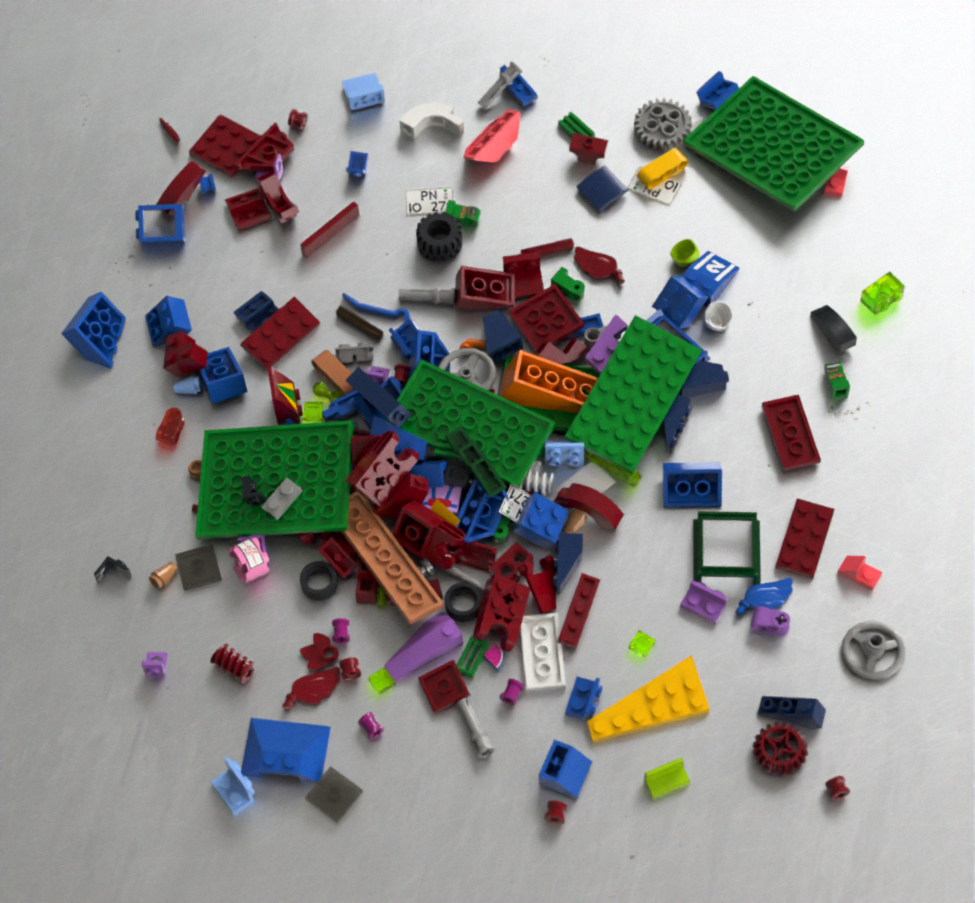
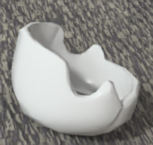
[703,301,733,332]

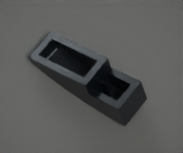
[810,305,857,353]

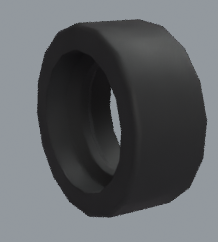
[300,561,338,600]
[444,582,482,622]

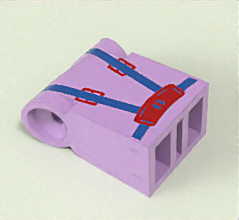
[422,469,465,517]

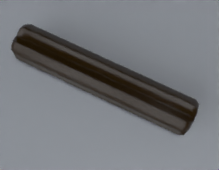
[336,306,384,341]

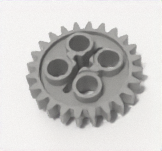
[634,98,692,150]

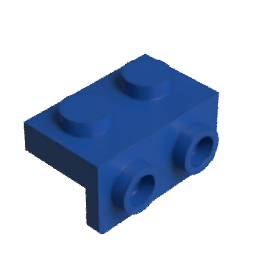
[696,71,739,110]
[389,318,419,359]

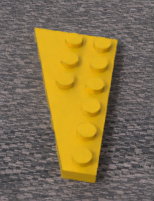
[587,655,710,742]

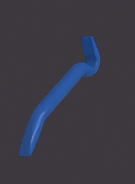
[342,293,410,322]

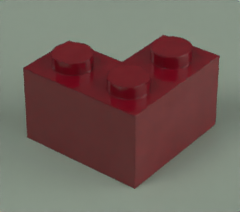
[163,331,208,378]

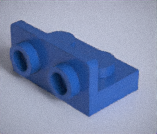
[565,676,603,721]

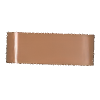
[311,350,355,396]

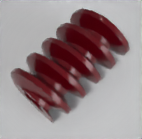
[210,643,254,684]

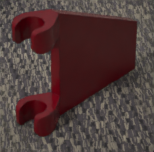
[518,555,557,614]

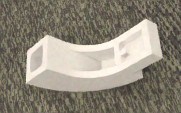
[399,103,464,139]

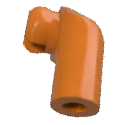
[459,338,486,350]

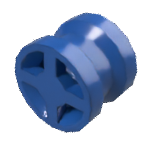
[199,174,216,194]

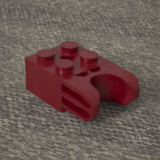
[345,430,419,508]
[392,499,465,570]
[473,574,531,652]

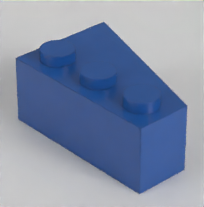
[370,415,429,462]

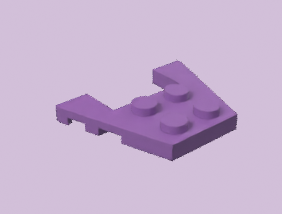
[586,314,628,375]

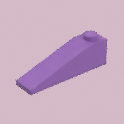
[384,612,463,683]

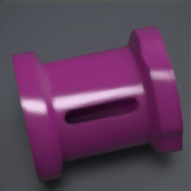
[332,618,350,644]
[500,678,524,705]
[358,712,384,739]

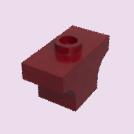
[569,133,608,165]

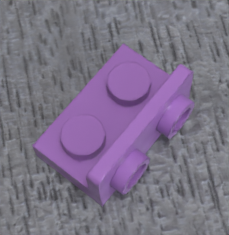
[680,580,727,624]

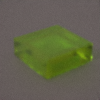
[303,402,324,422]
[368,667,396,695]

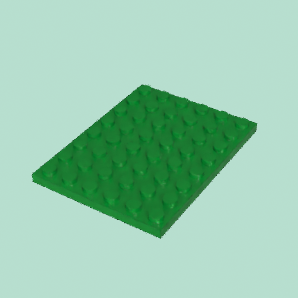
[683,76,864,212]
[195,420,354,539]

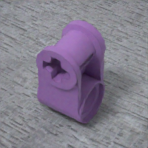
[750,606,790,635]

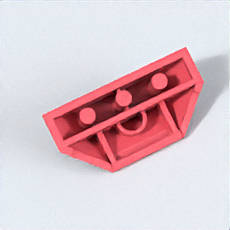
[463,110,520,162]

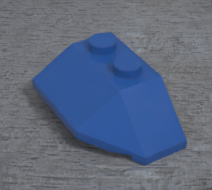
[409,330,450,379]
[457,472,509,543]

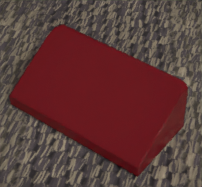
[317,537,358,580]

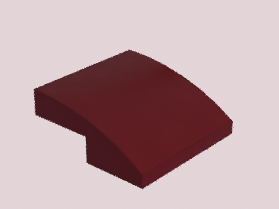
[225,188,272,231]

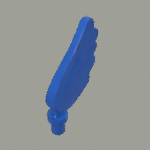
[735,577,793,616]

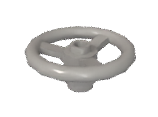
[438,348,497,391]
[841,621,906,680]

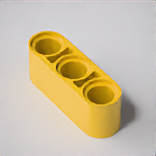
[637,148,689,190]

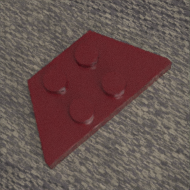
[234,123,295,172]

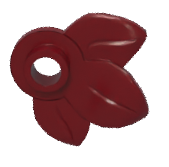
[300,633,339,670]

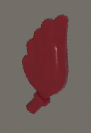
[574,246,625,285]
[282,667,340,710]

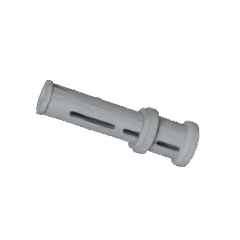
[478,61,523,110]
[399,288,455,305]
[457,698,494,758]

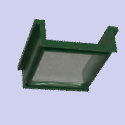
[693,511,761,585]

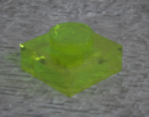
[628,630,656,658]

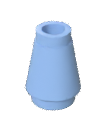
[174,375,203,394]

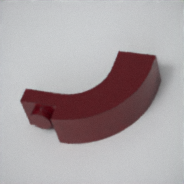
[256,171,299,223]
[554,483,624,529]

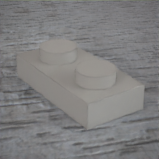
[262,478,303,520]

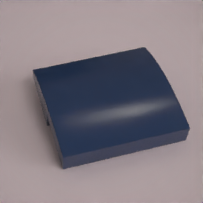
[576,166,629,212]
[233,291,279,334]

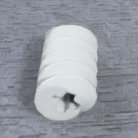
[519,469,554,496]

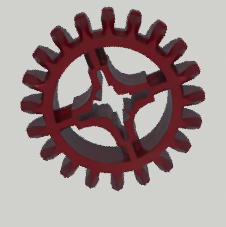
[753,721,808,776]

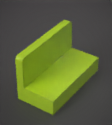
[644,757,690,799]

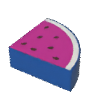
[484,643,504,671]

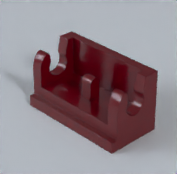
[455,541,498,574]

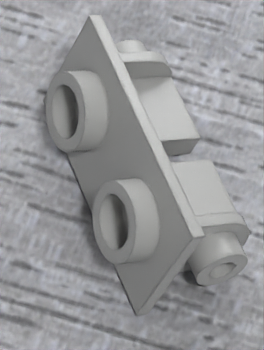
[335,342,374,363]

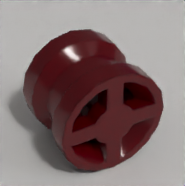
[288,109,308,130]
[339,657,361,681]
[825,776,850,800]
[544,800,568,824]

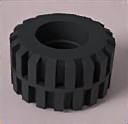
[416,212,463,262]

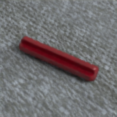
[520,238,574,256]

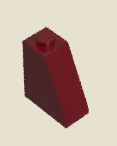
[373,473,429,521]

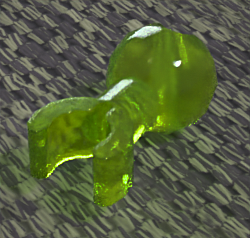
[313,382,342,404]

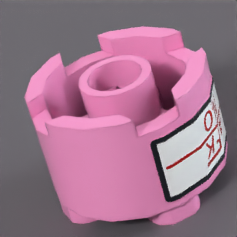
[228,537,270,583]

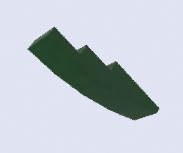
[445,425,507,498]

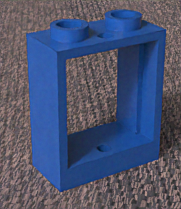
[135,204,185,244]

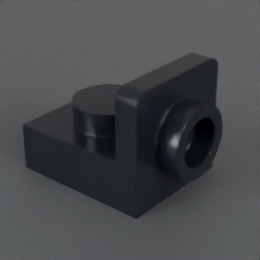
[444,464,474,494]
[242,476,267,506]

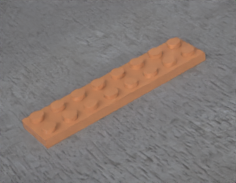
[341,491,444,625]

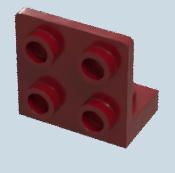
[503,252,544,299]

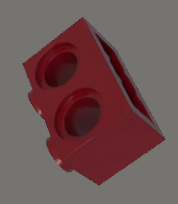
[489,542,534,583]

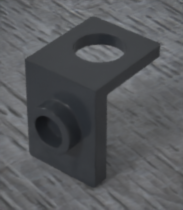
[94,556,132,583]

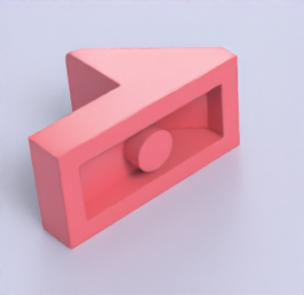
[824,165,849,197]
[837,556,882,591]

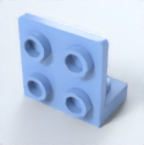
[342,73,385,110]
[545,441,584,466]
[211,756,254,815]

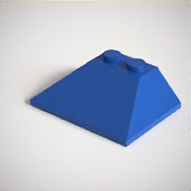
[241,718,331,785]

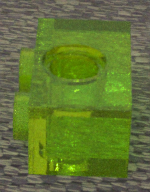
[860,271,905,315]

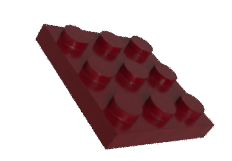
[189,114,261,178]
[508,284,585,352]

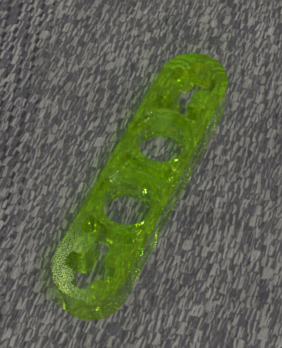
[584,449,641,487]

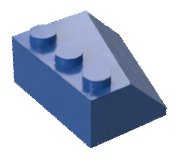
[61,292,126,368]

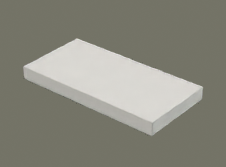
[520,613,566,692]

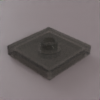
[175,544,222,591]
[305,766,363,823]

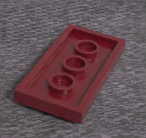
[240,296,320,371]
[762,394,821,471]
[775,498,835,579]

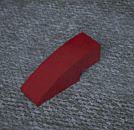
[156,161,206,216]
[355,557,378,604]

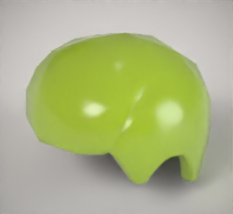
[670,239,700,267]

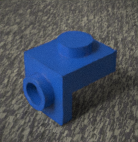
[346,151,369,178]

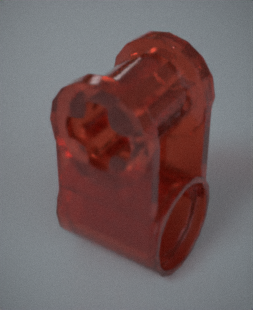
[155,407,185,446]

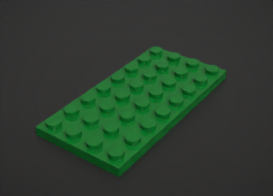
[564,315,702,475]
[385,359,556,489]

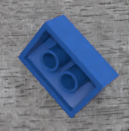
[662,462,722,507]

